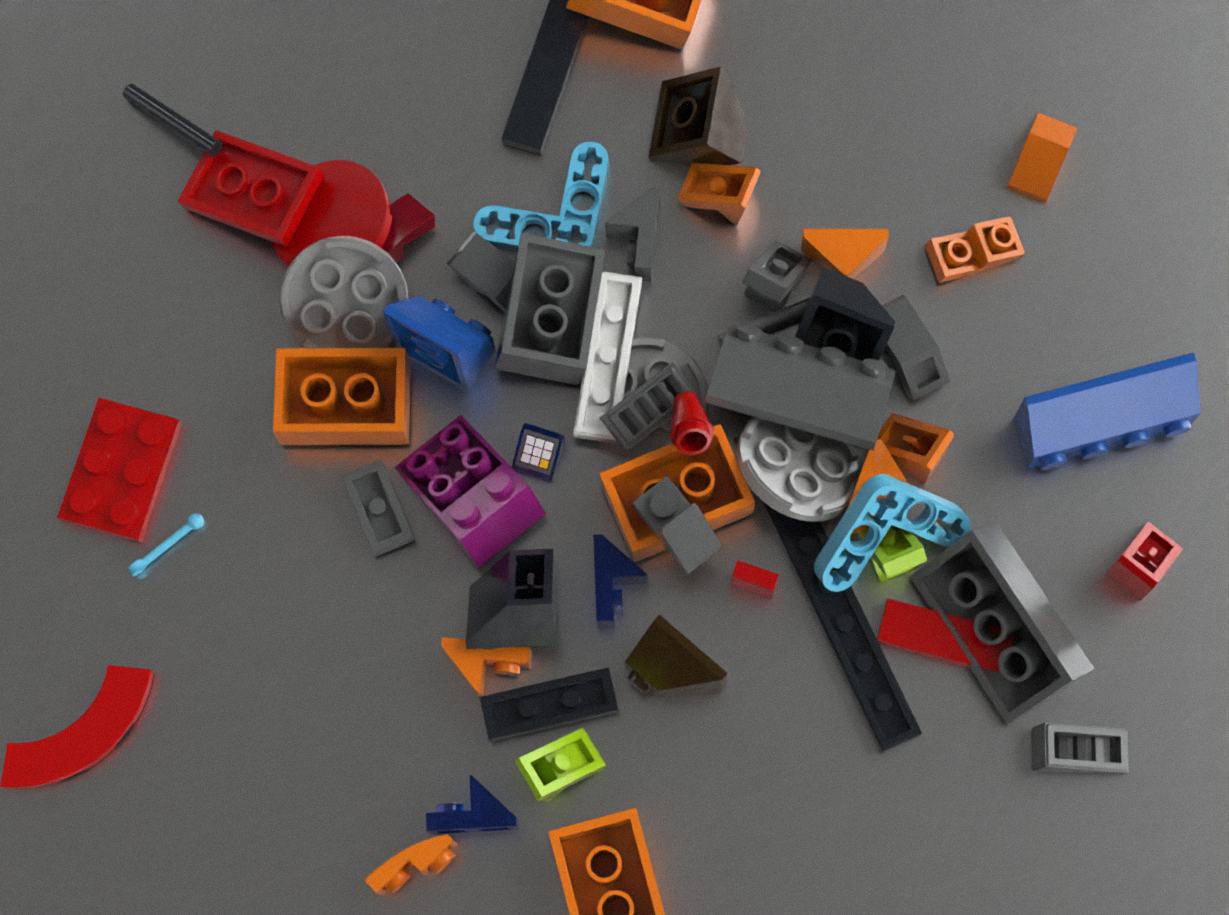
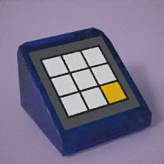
[511,423,566,482]

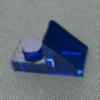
[593,534,648,629]
[426,775,519,835]

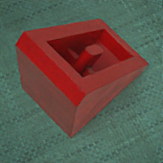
[1106,521,1183,601]

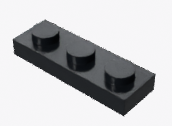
[479,667,619,742]

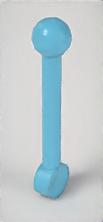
[128,513,204,577]

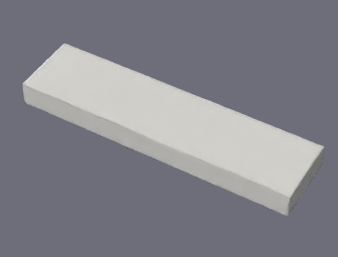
[573,271,642,444]

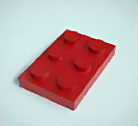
[177,130,325,247]
[57,397,182,543]

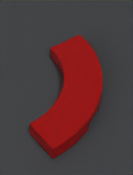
[0,665,154,789]

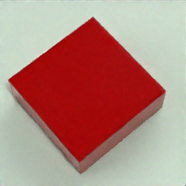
[731,560,779,599]

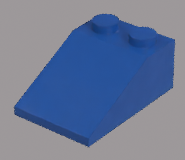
[383,296,496,391]

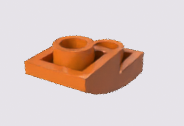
[925,216,1025,283]
[364,834,457,896]

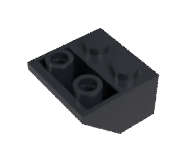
[466,548,557,649]

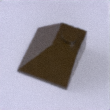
[648,66,748,166]
[625,614,728,697]

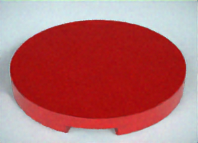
[272,160,392,267]

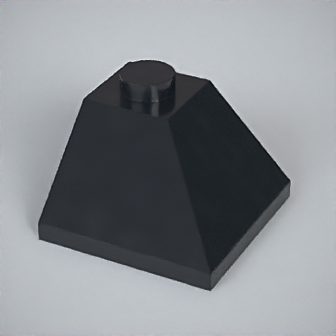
[794,267,896,361]

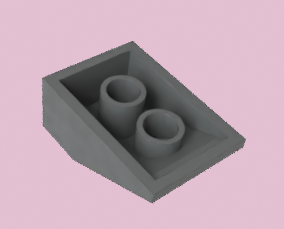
[495,233,605,385]

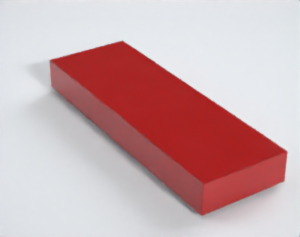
[877,599,1015,673]

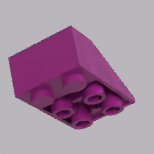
[394,415,546,568]

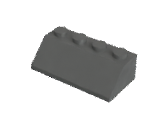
[704,323,896,450]
[910,521,1095,725]

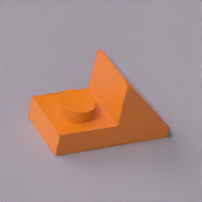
[677,162,761,225]
[441,637,532,697]

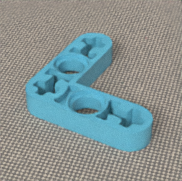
[473,142,609,252]
[814,474,971,592]

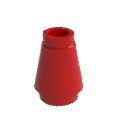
[670,392,714,455]

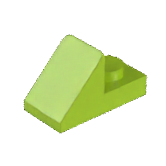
[857,525,927,583]
[515,728,606,802]

